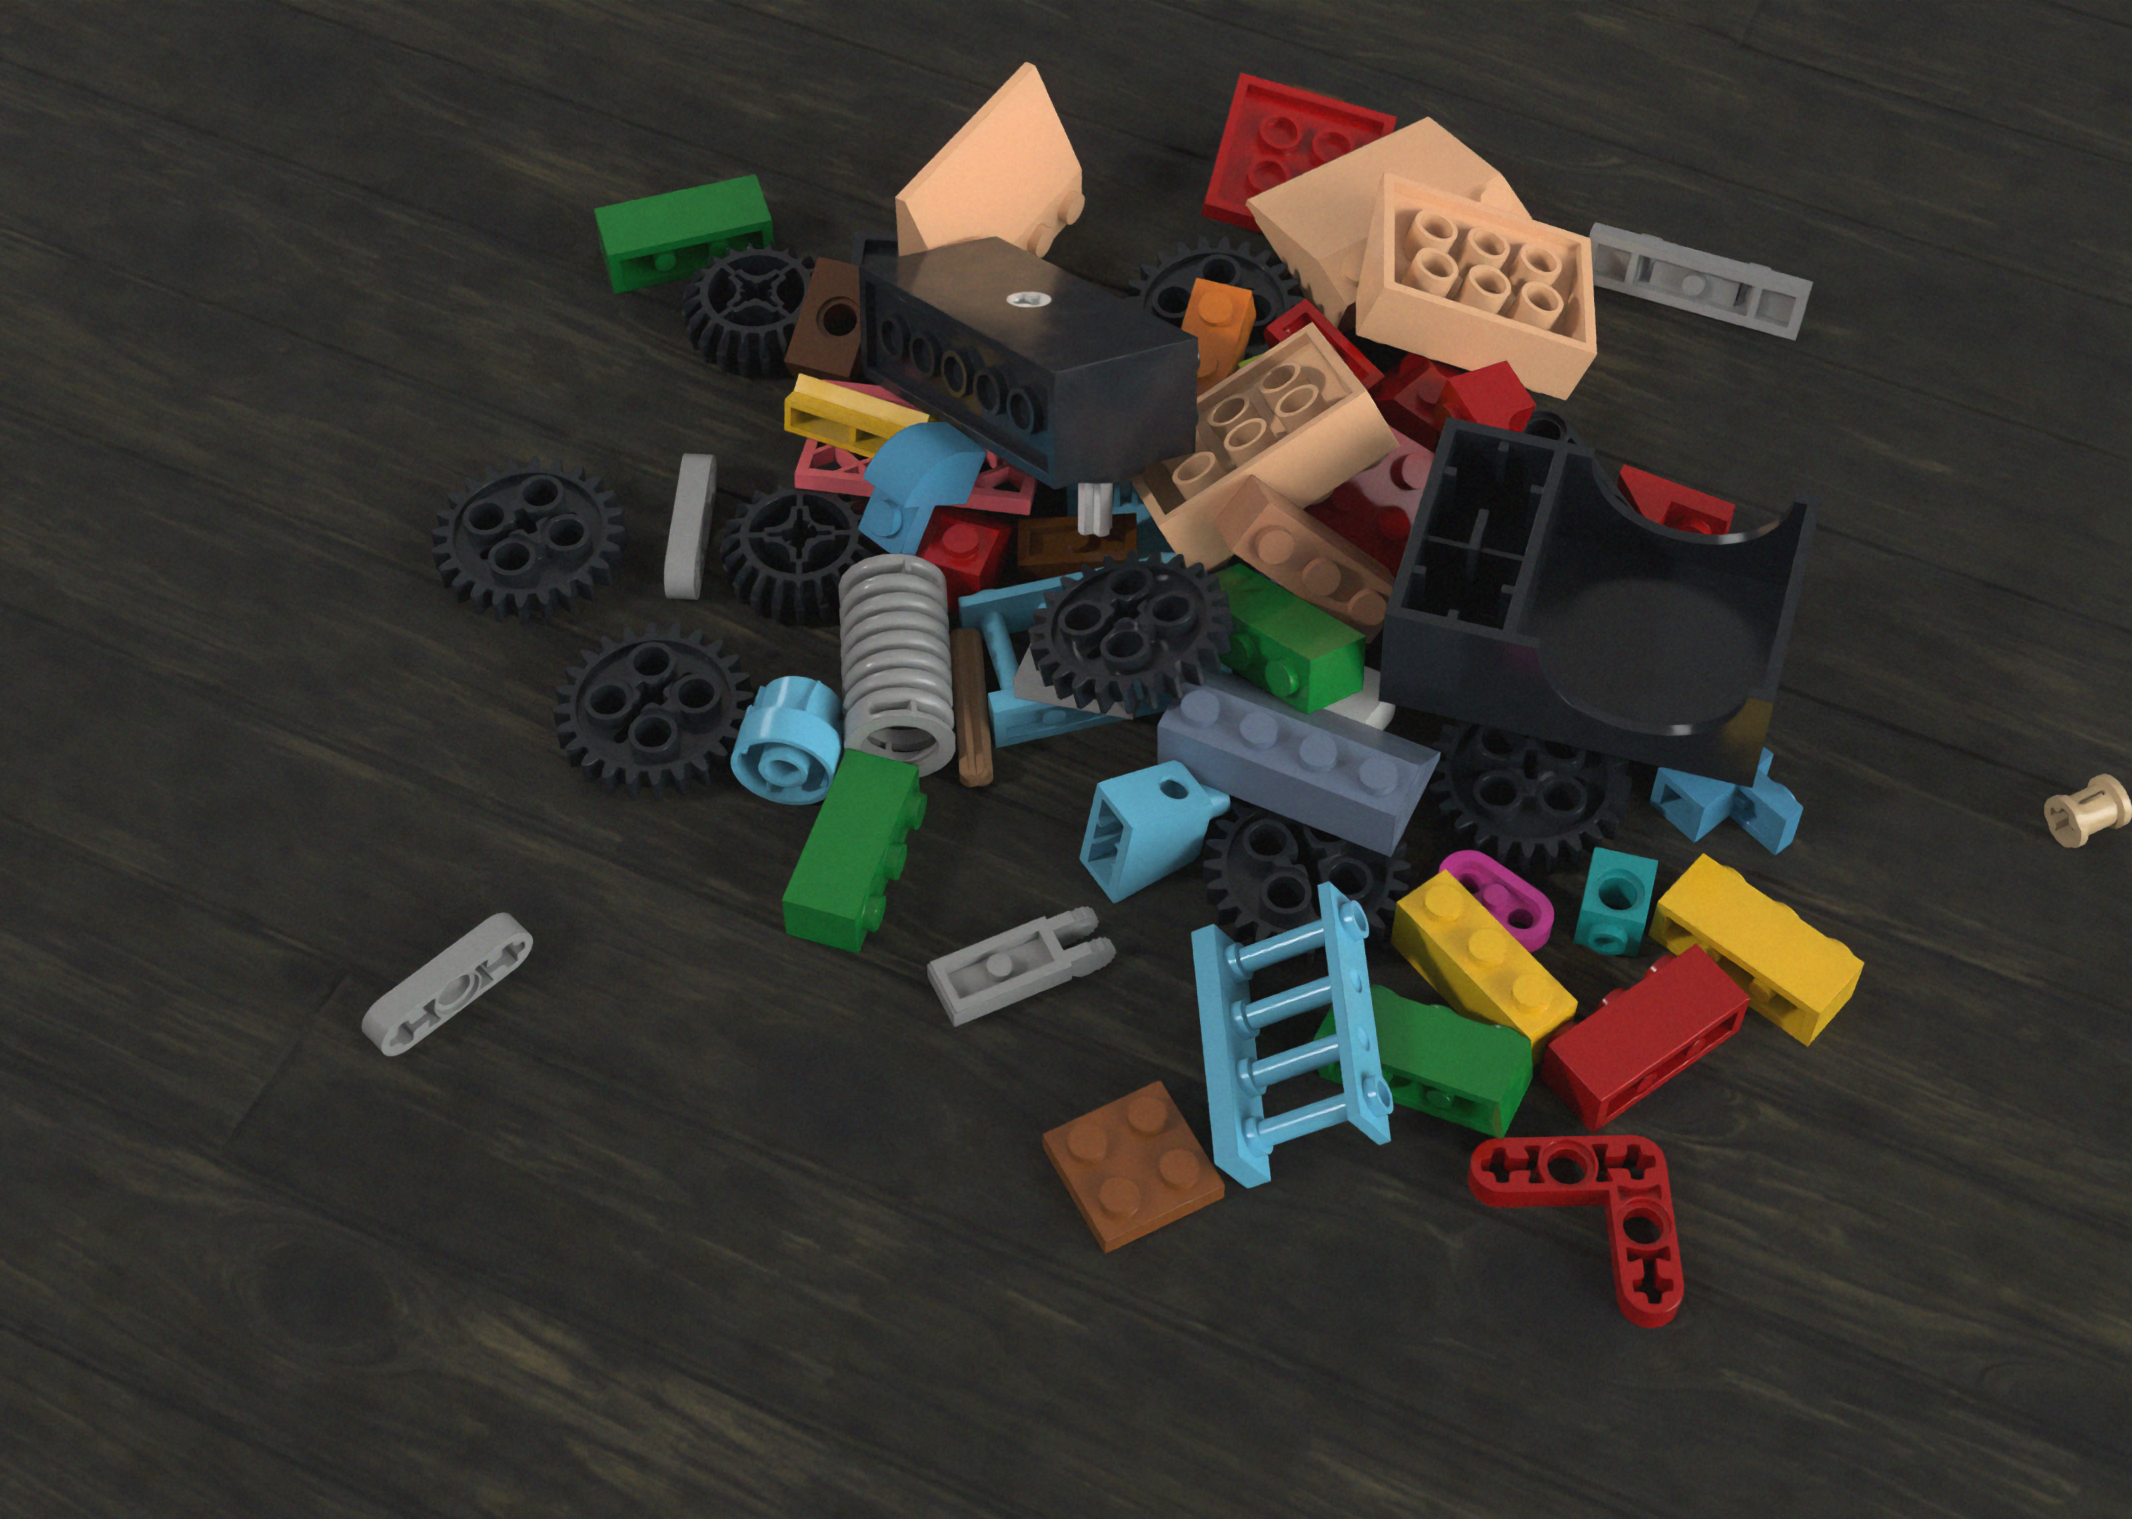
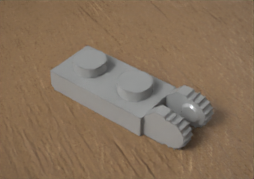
[927,906,1117,1027]

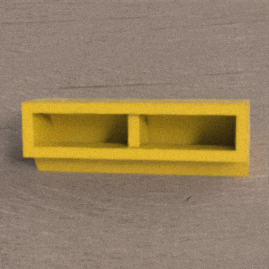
[784,373,940,459]

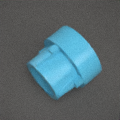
[731,676,844,805]

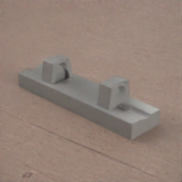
[1589,222,1813,341]

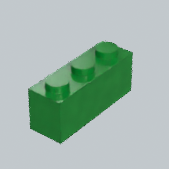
[594,174,775,294]
[1209,563,1366,715]
[782,748,927,954]
[1313,985,1533,1139]

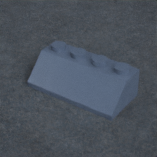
[1157,669,1440,857]

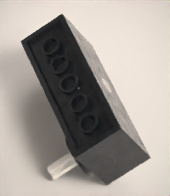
[859,236,1200,537]

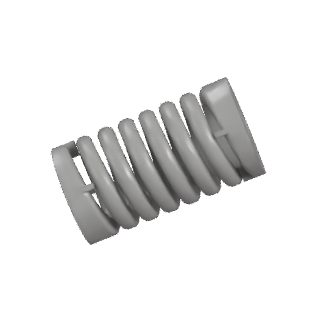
[839,553,956,777]

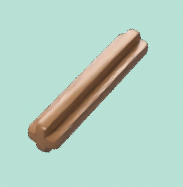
[949,627,993,788]

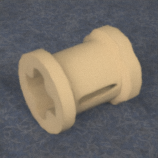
[2044,773,2132,848]

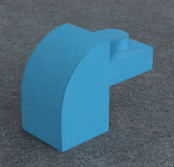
[858,422,988,556]
[1649,747,1804,855]

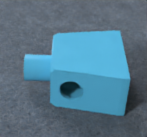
[1079,760,1231,903]

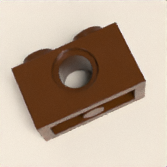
[784,256,869,384]

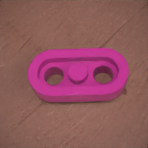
[1438,850,1554,953]

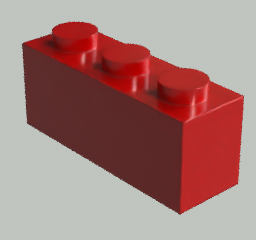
[1540,944,1750,1134]

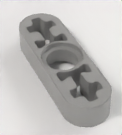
[664,453,717,600]
[362,912,533,1056]

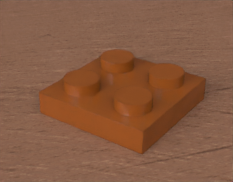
[1042,1080,1225,1254]

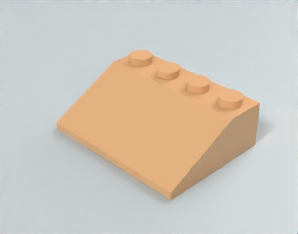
[895,62,1085,258]
[1245,116,1532,333]
[1356,171,1597,400]
[1129,322,1400,573]

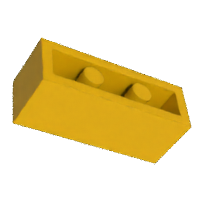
[1648,853,1865,1047]
[1390,869,1578,1066]

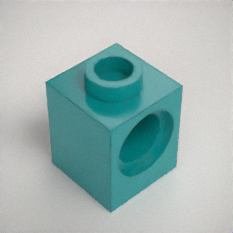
[1573,847,1658,958]

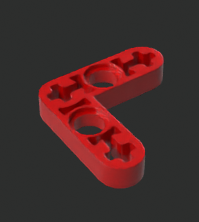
[1467,1135,1684,1329]

